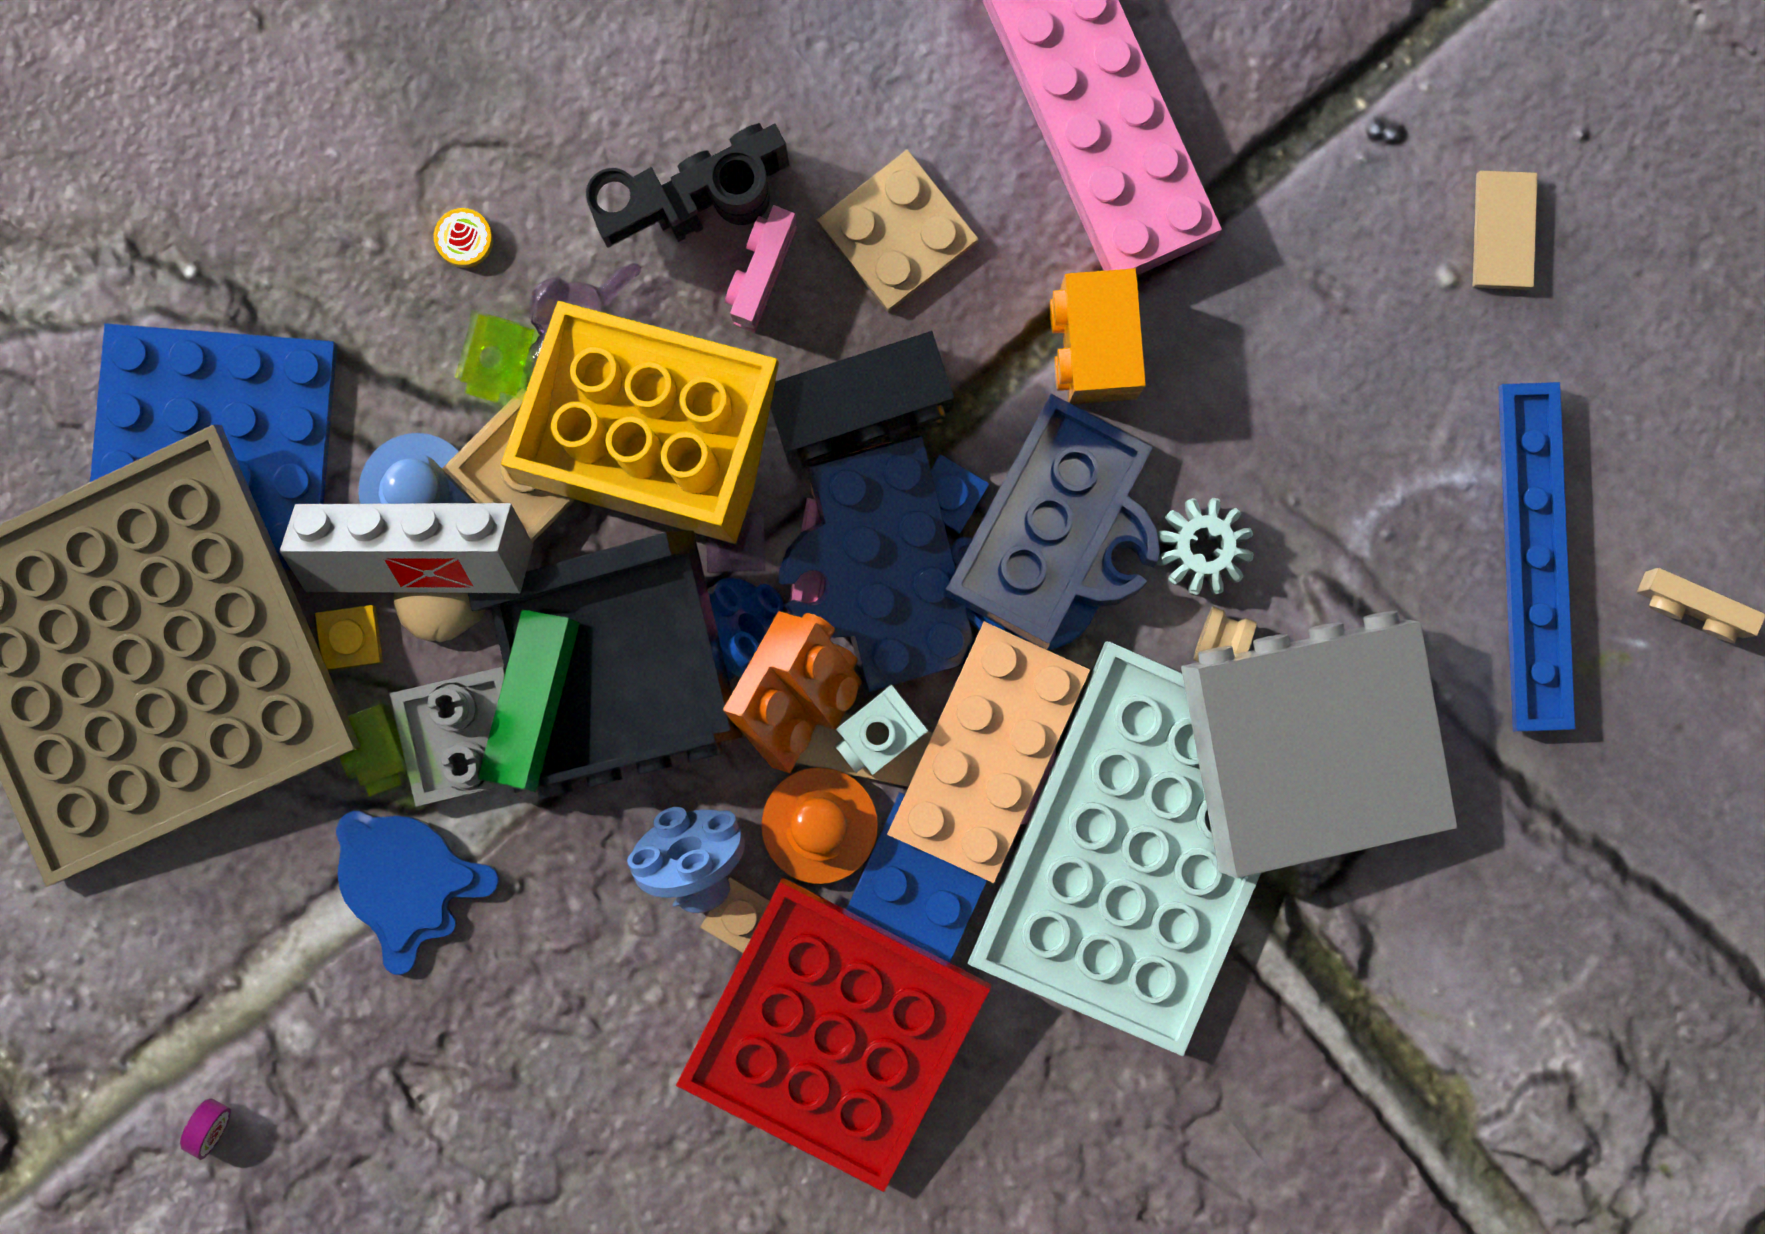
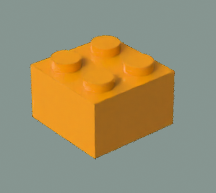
[1050,268,1146,405]

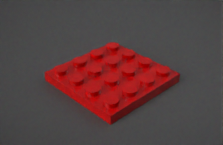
[676,877,991,1192]

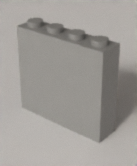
[1181,611,1457,878]

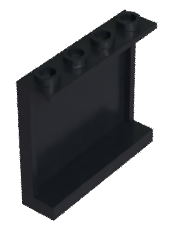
[468,530,742,800]

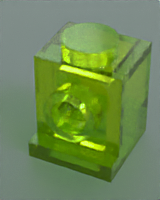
[455,310,535,402]
[340,704,408,797]

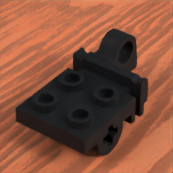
[586,123,789,248]

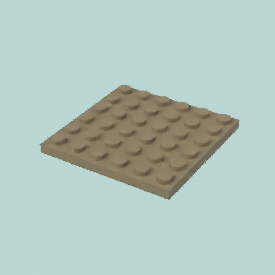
[0,424,361,887]

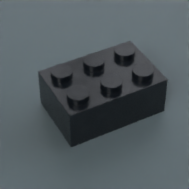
[770,331,954,469]

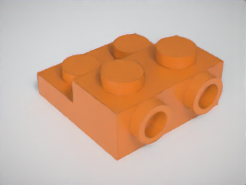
[723,611,862,773]

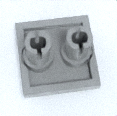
[389,667,505,807]

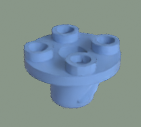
[359,433,472,504]
[627,807,745,913]

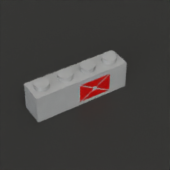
[280,503,533,593]

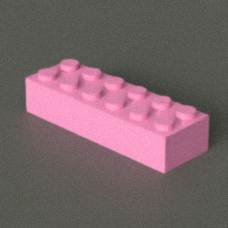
[982,0,1222,276]

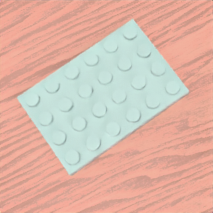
[968,641,1261,1056]

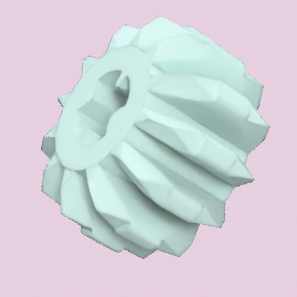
[1157,498,1254,596]

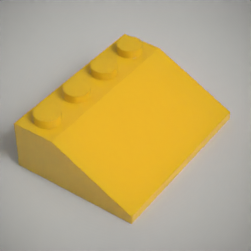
[501,301,779,544]

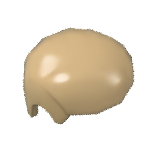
[393,592,485,642]

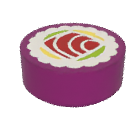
[180,1098,231,1160]

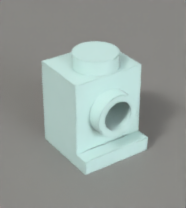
[835,685,928,775]

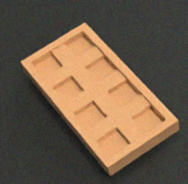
[887,621,1090,883]

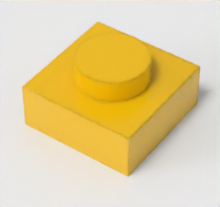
[315,605,383,671]

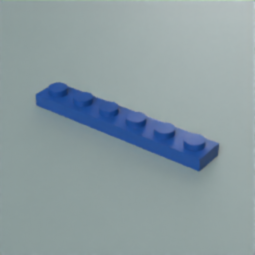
[1498,382,1575,732]

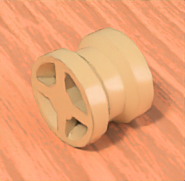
[1193,606,1257,662]

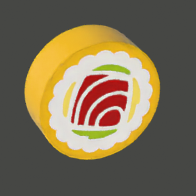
[434,208,493,268]

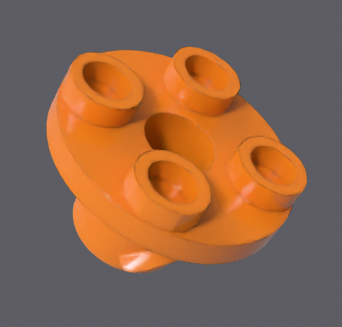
[762,767,878,884]

